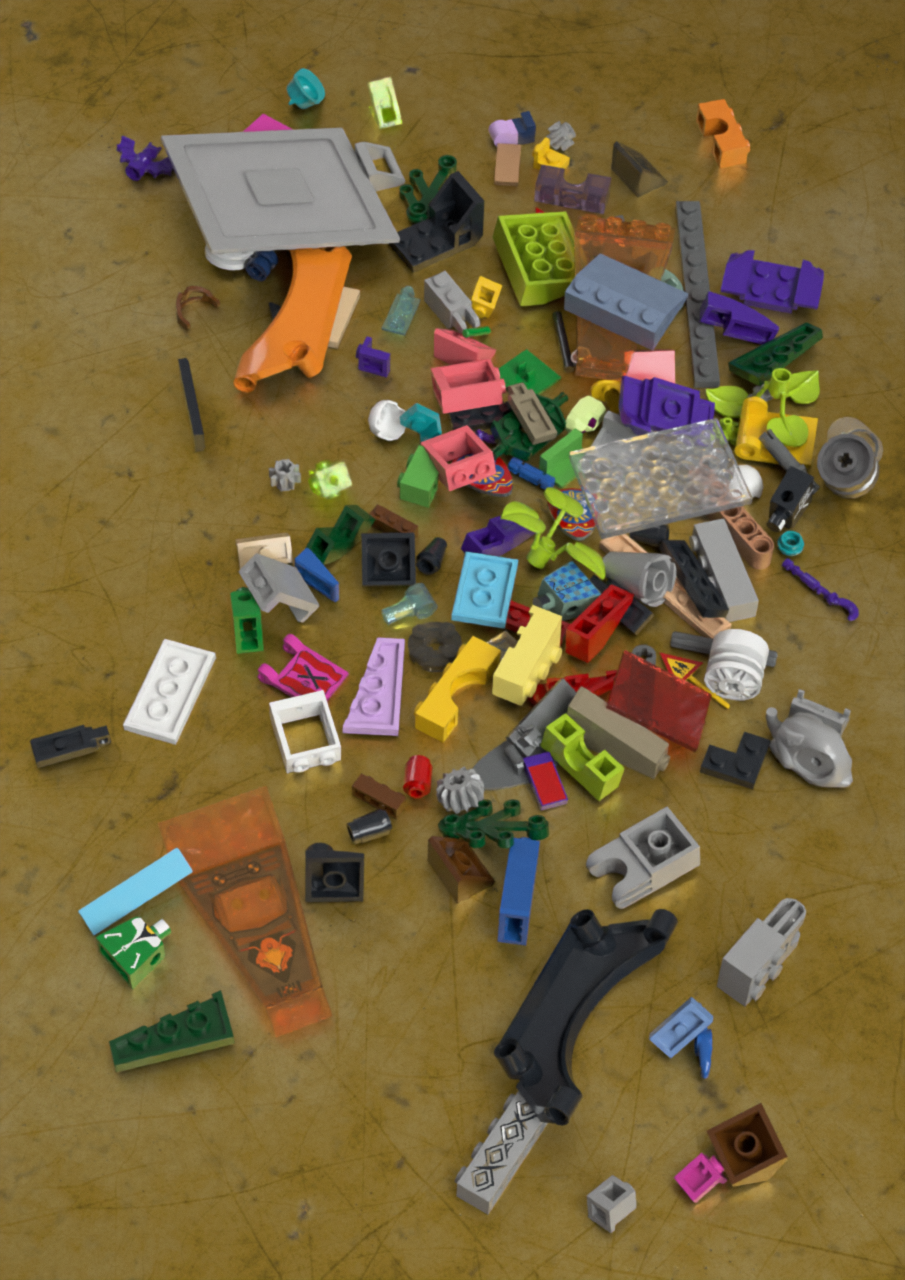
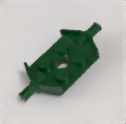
[490,392,568,461]

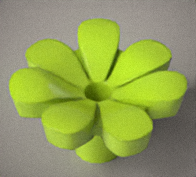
[712,417,739,447]

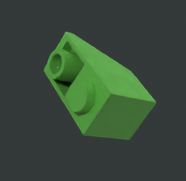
[397,445,439,508]

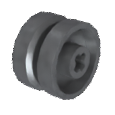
[817,434,880,498]

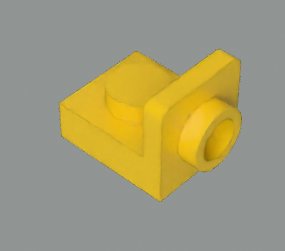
[532,137,570,178]

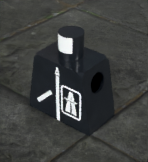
[766,466,814,532]

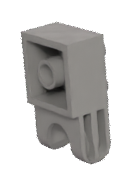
[586,806,700,909]
[717,898,806,1007]

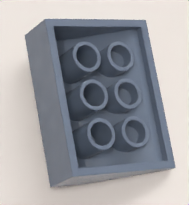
[564,254,688,350]

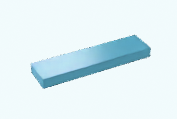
[78,847,193,936]

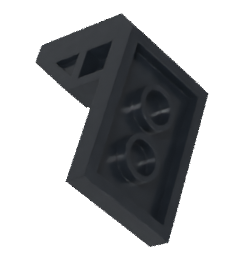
[389,171,485,273]

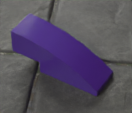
[700,291,779,345]
[461,516,535,557]

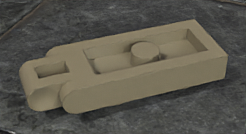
[508,382,558,445]

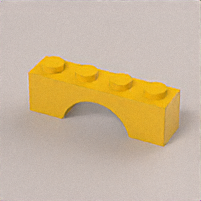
[413,636,501,743]

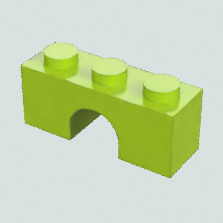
[541,713,624,801]

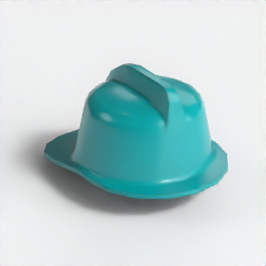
[286,68,325,109]

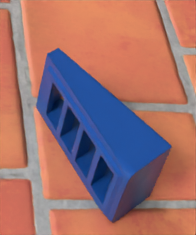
[295,548,339,602]

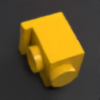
[469,276,502,319]

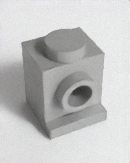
[587,1175,637,1233]

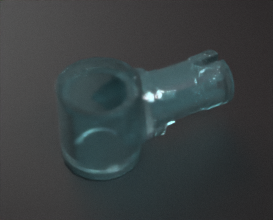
[381,583,438,625]

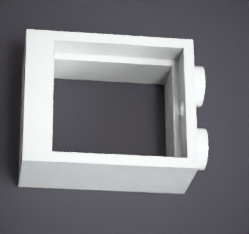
[269,690,341,773]

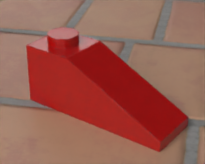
[565,584,634,663]

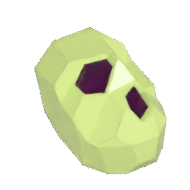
[565,395,606,433]

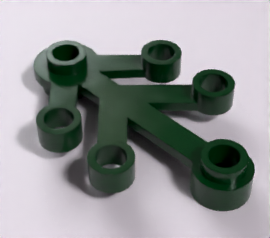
[399,155,457,223]
[438,799,549,848]

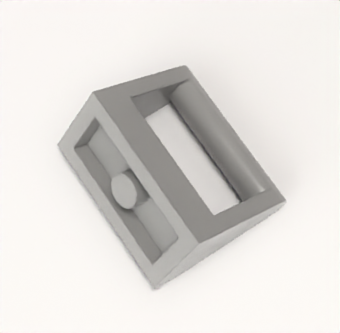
[355,142,405,191]

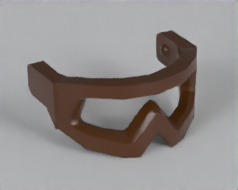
[176,286,220,330]

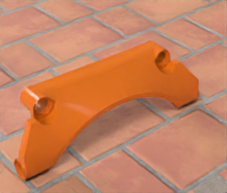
[233,246,352,392]

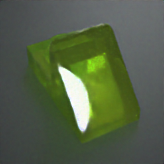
[367,77,402,129]

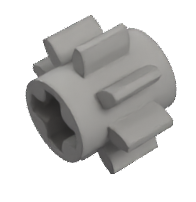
[546,121,576,151]
[269,459,301,492]

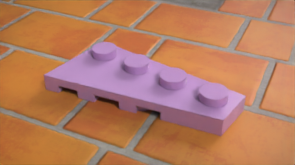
[343,638,405,736]

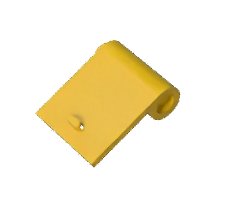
[735,396,818,468]

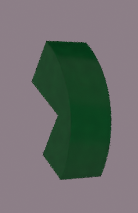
[304,505,375,565]

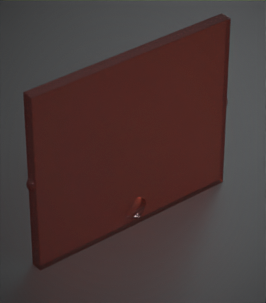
[606,650,712,753]

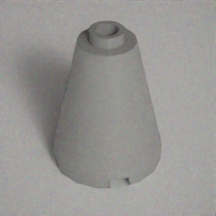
[603,551,676,607]

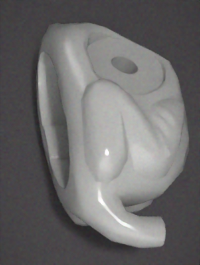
[766,707,853,788]

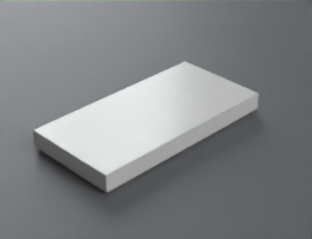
[123,639,216,745]

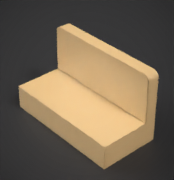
[235,533,293,569]

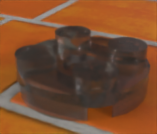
[408,622,462,672]

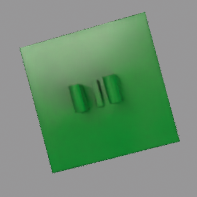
[498,349,561,395]

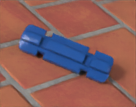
[508,457,555,489]

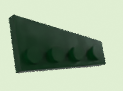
[728,322,823,386]
[109,990,235,1072]

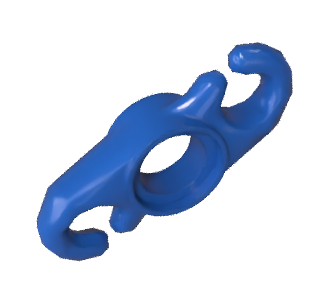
[694,1027,712,1079]

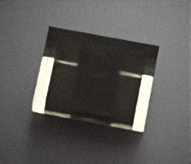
[611,141,668,197]

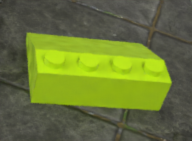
[492,211,588,306]

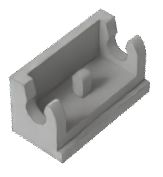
[788,689,851,736]

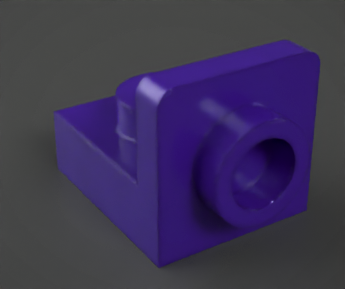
[356,336,390,378]

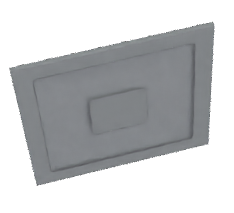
[161,128,400,254]

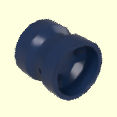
[246,250,278,281]

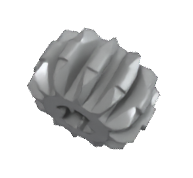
[436,766,485,814]

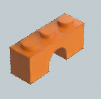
[696,99,750,168]

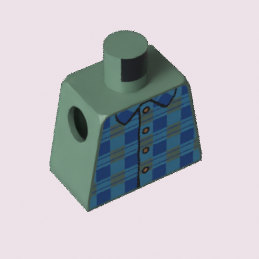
[533,561,601,621]

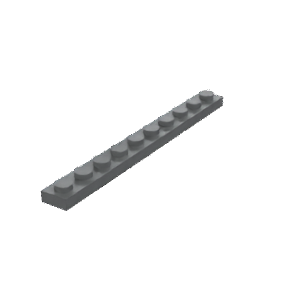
[675,201,720,388]

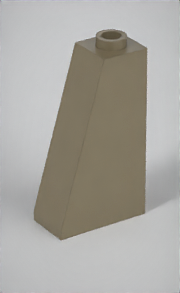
[567,686,670,779]

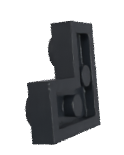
[700,732,771,790]

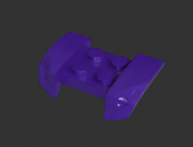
[721,250,824,314]
[619,375,715,449]

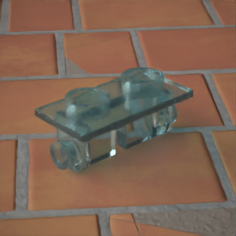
[382,286,421,336]

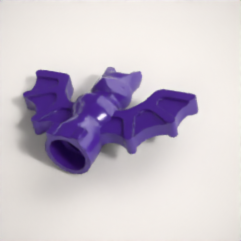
[116,136,174,181]

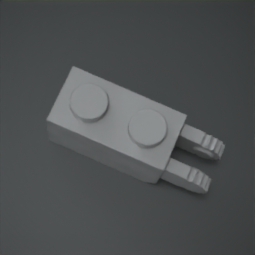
[424,271,480,334]

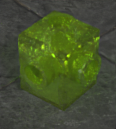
[308,459,353,499]

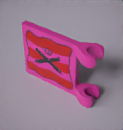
[257,634,349,701]

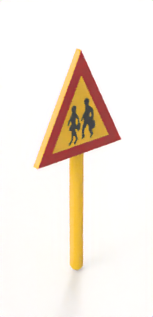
[659,652,730,709]

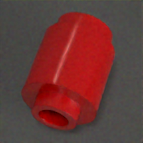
[403,755,433,798]

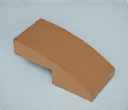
[494,143,521,186]

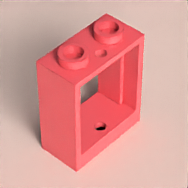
[431,359,506,414]
[421,425,496,491]

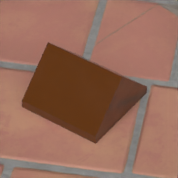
[427,836,495,904]
[707,1103,789,1187]

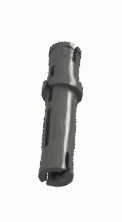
[759,429,820,495]

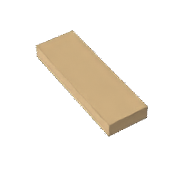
[328,287,360,349]

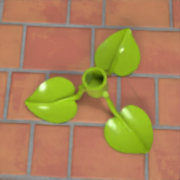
[706,368,820,447]
[500,487,605,581]

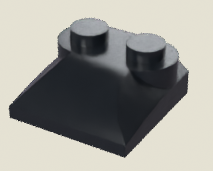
[361,532,416,587]
[305,843,364,902]

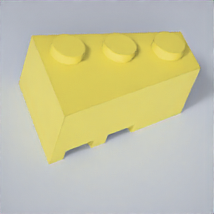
[492,605,562,706]

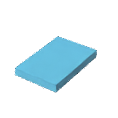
[451,552,518,629]

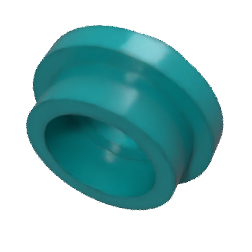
[777,531,804,556]

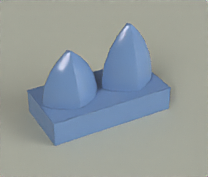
[649,997,713,1058]

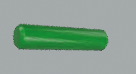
[462,326,491,338]

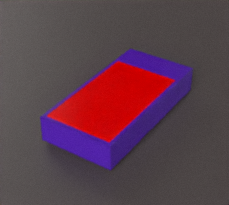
[523,752,568,811]

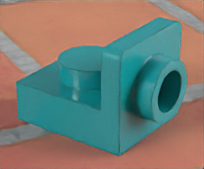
[399,403,442,442]

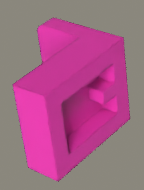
[674,1153,728,1203]

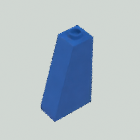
[497,837,540,946]

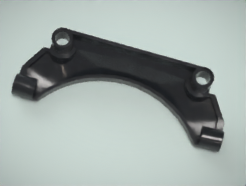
[494,909,678,1126]

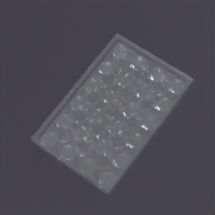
[569,418,752,539]

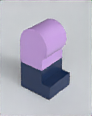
[488,111,536,147]

